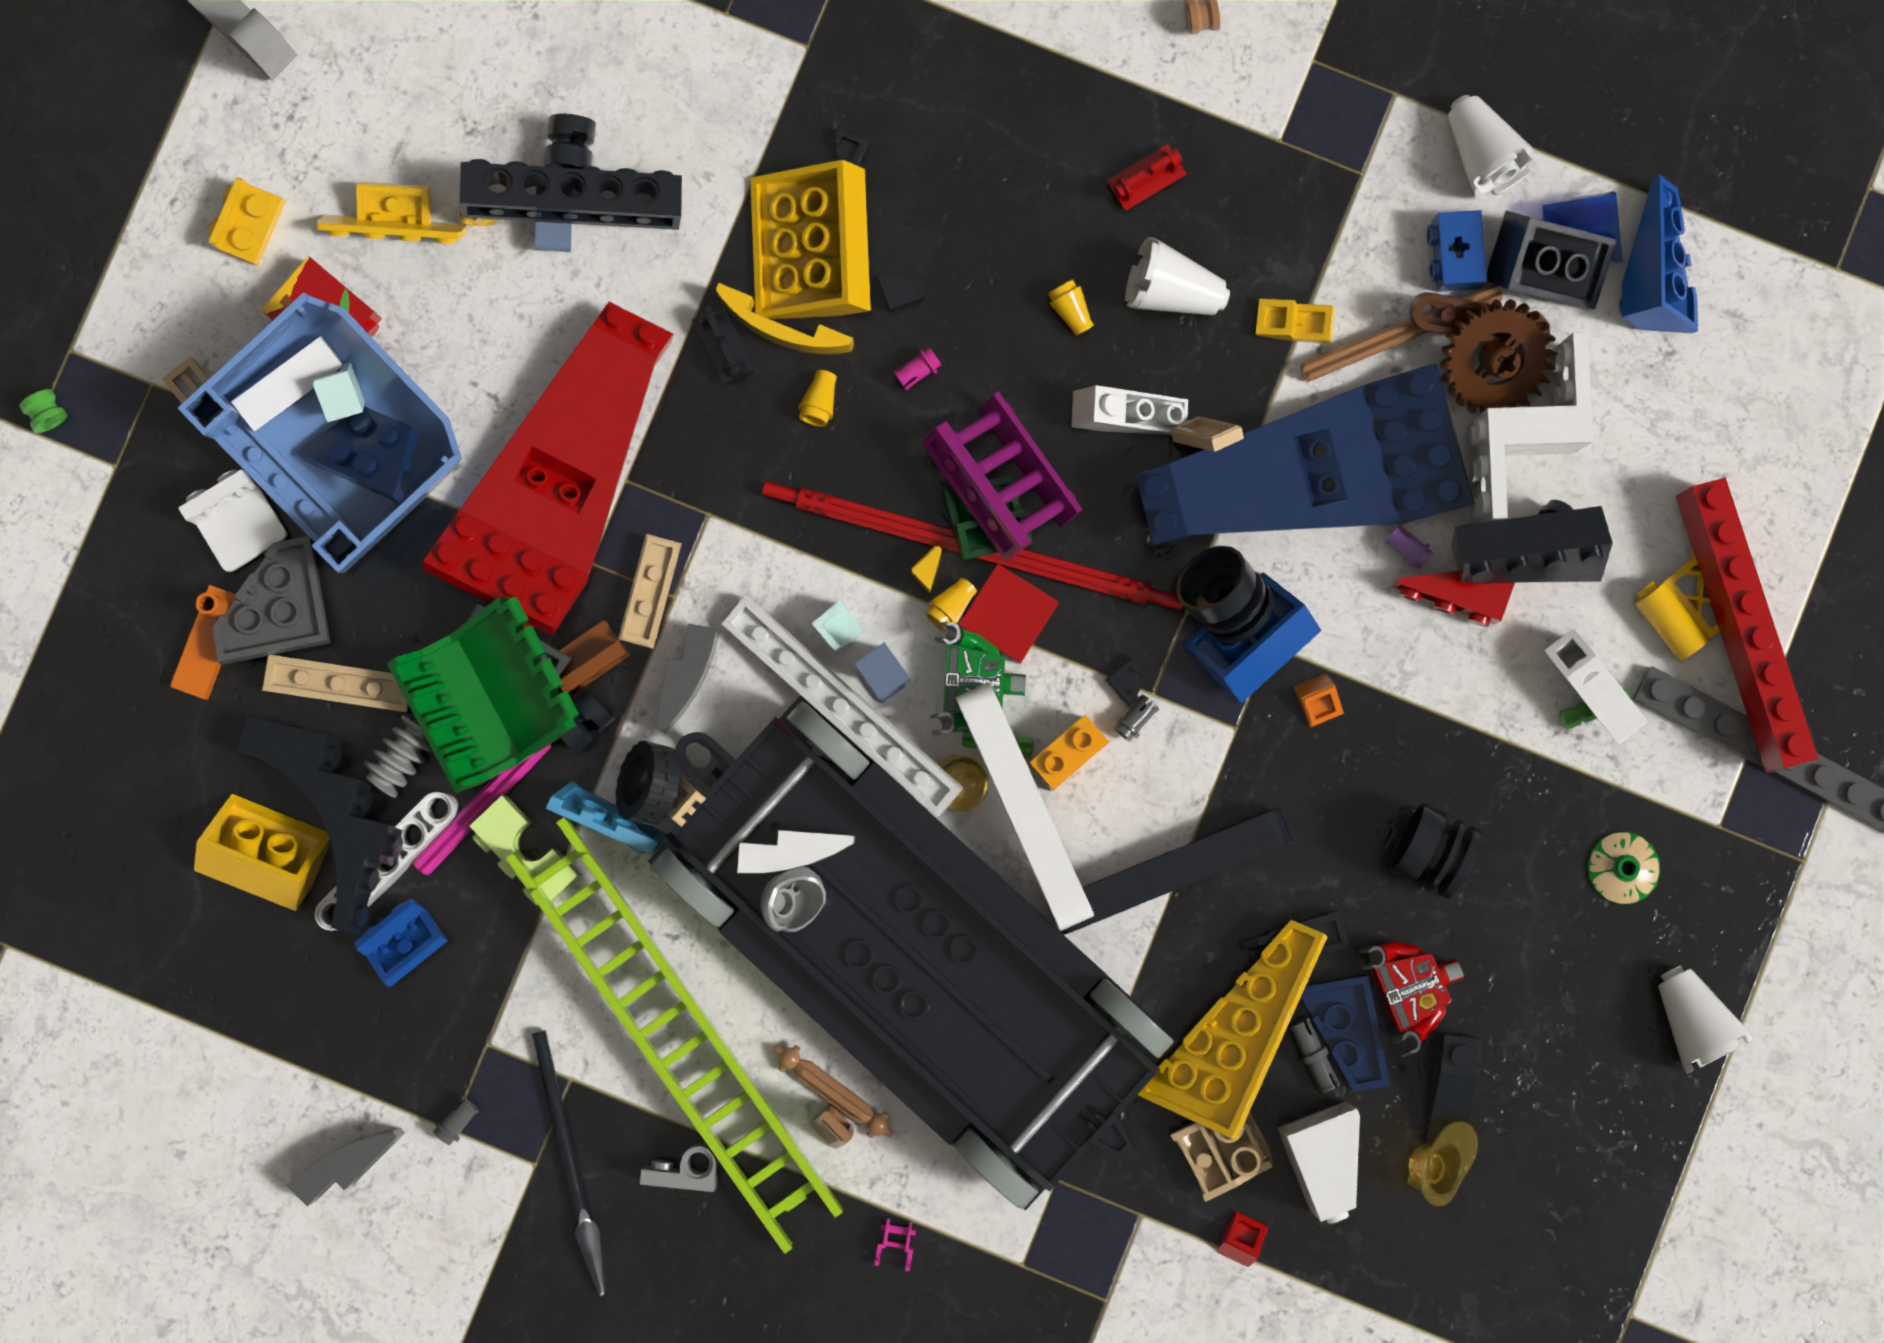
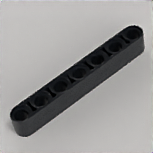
[1046,807,1294,935]

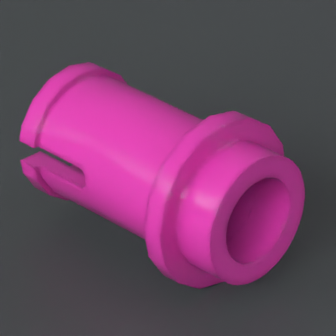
[894,348,941,391]

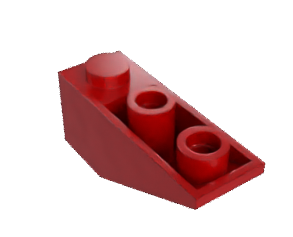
[1391,571,1515,627]

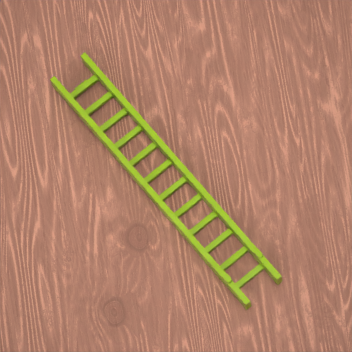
[506,817,843,1254]

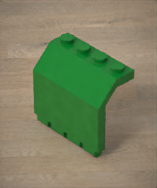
[387,596,579,794]

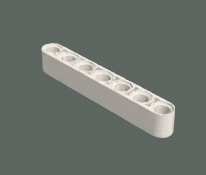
[955,682,1094,931]

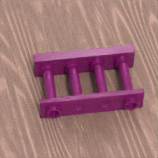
[922,391,1082,562]

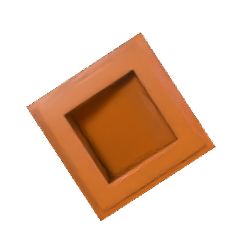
[1294,674,1344,727]

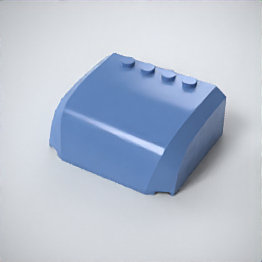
[178,293,462,573]

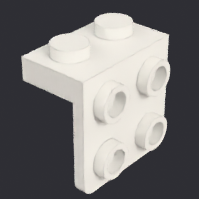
[179,469,288,572]

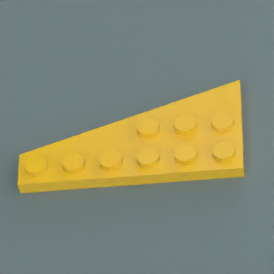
[1137,920,1327,1141]

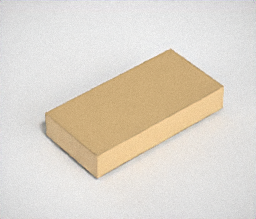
[1171,416,1244,452]

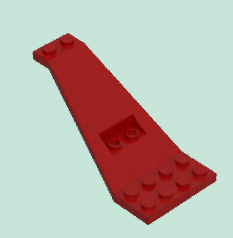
[422,301,673,636]

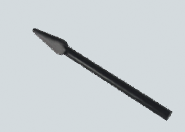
[532,1030,604,1296]

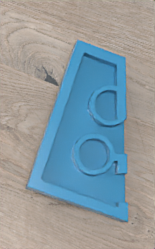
[545,781,667,855]

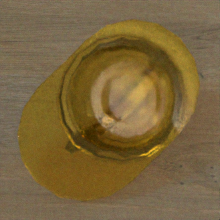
[1408,1121,1478,1207]

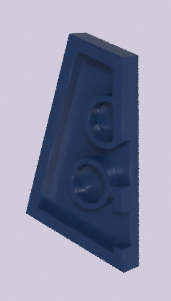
[1301,975,1390,1092]

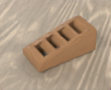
[811,1104,854,1149]

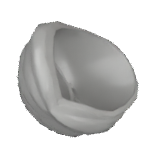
[760,866,826,932]

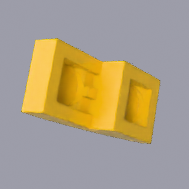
[1256,299,1335,344]

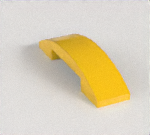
[716,283,854,354]

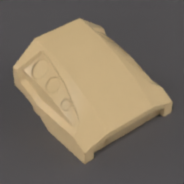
[1171,1111,1274,1202]

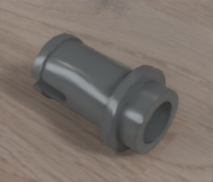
[1113,694,1159,742]
[433,1096,480,1145]

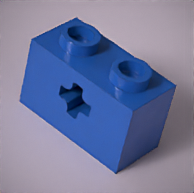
[1427,210,1487,292]

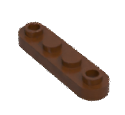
[1409,292,1550,348]

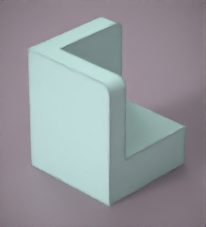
[313,362,365,422]
[811,600,864,655]

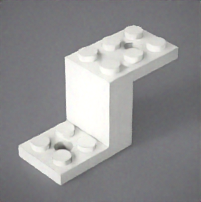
[1468,332,1593,523]

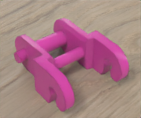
[874,1219,916,1272]

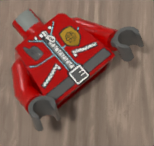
[1359,941,1464,1057]

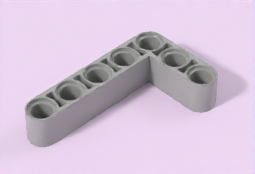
[186,0,297,81]

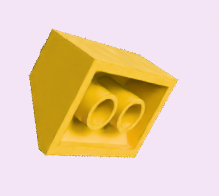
[194,794,331,911]

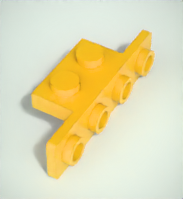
[316,181,467,244]

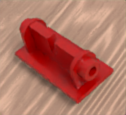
[1107,144,1187,212]

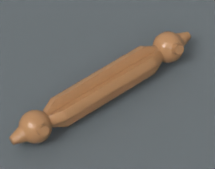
[773,1045,894,1138]

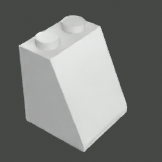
[1277,1101,1360,1224]

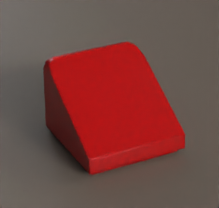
[1217,1211,1268,1267]

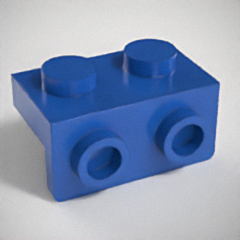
[354,899,448,987]

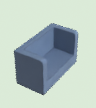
[854,642,911,703]

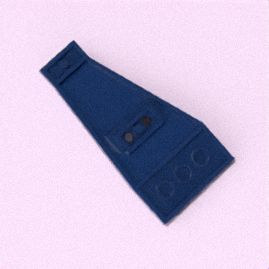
[1135,363,1475,545]

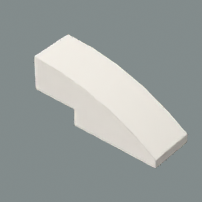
[737,830,855,873]

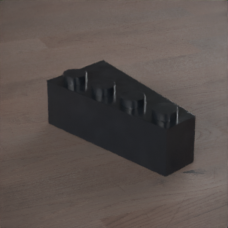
[1451,506,1613,583]

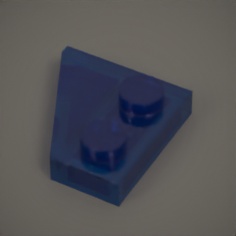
[1541,191,1623,263]

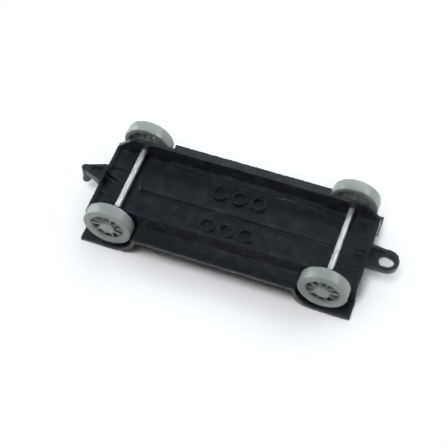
[648,695,1179,1211]

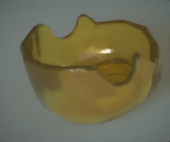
[937,754,989,812]

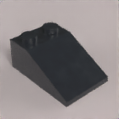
[1487,210,1617,310]

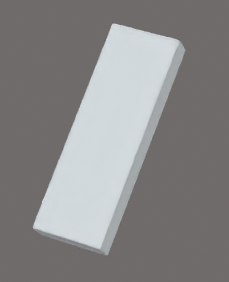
[231,336,343,432]

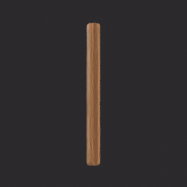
[1300,284,1503,382]

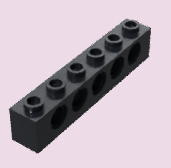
[459,159,682,230]

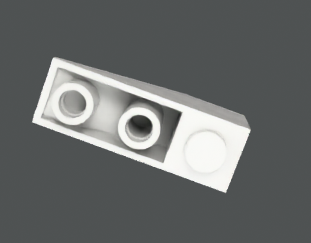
[1071,385,1188,435]
[1544,628,1649,745]

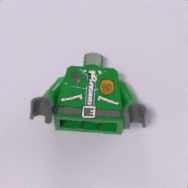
[930,621,1026,736]

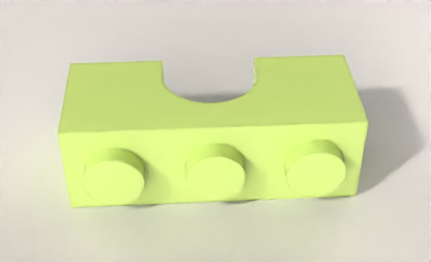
[470,795,582,906]

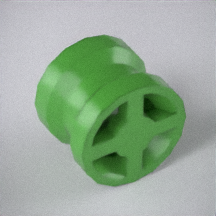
[19,389,67,433]

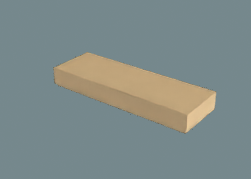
[618,534,682,649]

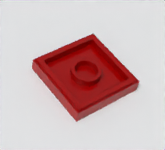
[959,564,1059,664]

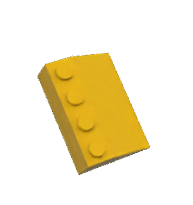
[750,160,871,319]

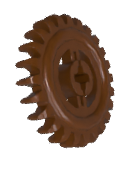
[1439,299,1558,414]

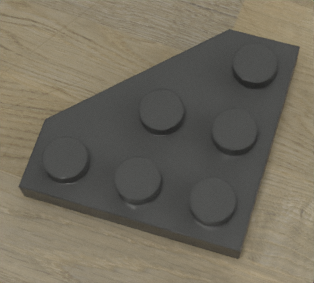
[212,536,331,665]

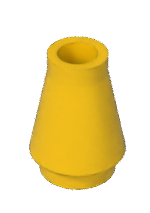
[1048,279,1094,336]
[798,370,837,427]
[924,578,977,632]

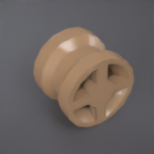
[1185,0,1220,35]

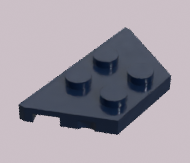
[298,406,419,504]

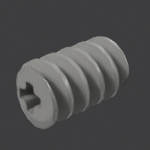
[363,715,433,798]

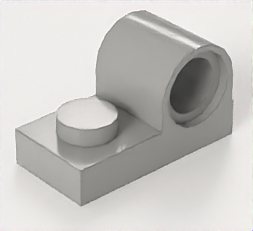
[640,1142,719,1192]

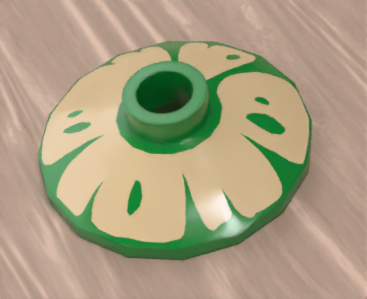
[1587,832,1661,904]

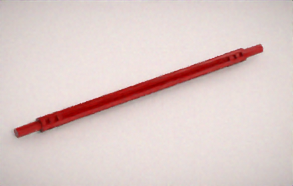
[762,481,1183,611]

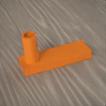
[170,585,235,700]

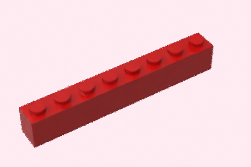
[1675,477,1819,774]

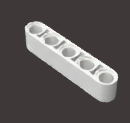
[315,792,460,931]

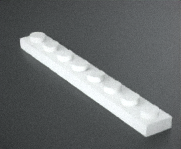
[722,596,963,817]

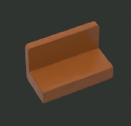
[559,621,630,696]

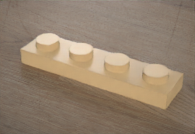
[262,655,410,713]

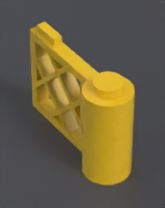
[1634,549,1719,661]

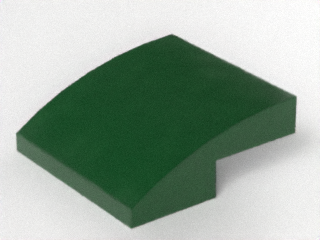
[941,475,1033,560]

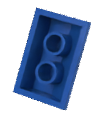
[1183,572,1322,704]

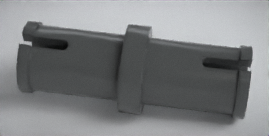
[1288,1016,1341,1094]

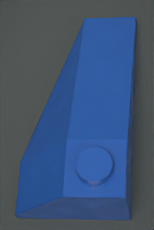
[1619,174,1698,333]

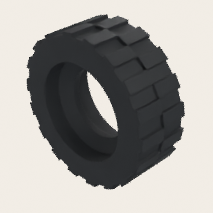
[615,741,681,826]

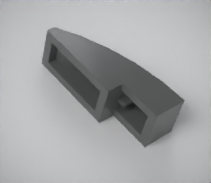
[656,624,720,733]
[287,1128,405,1206]

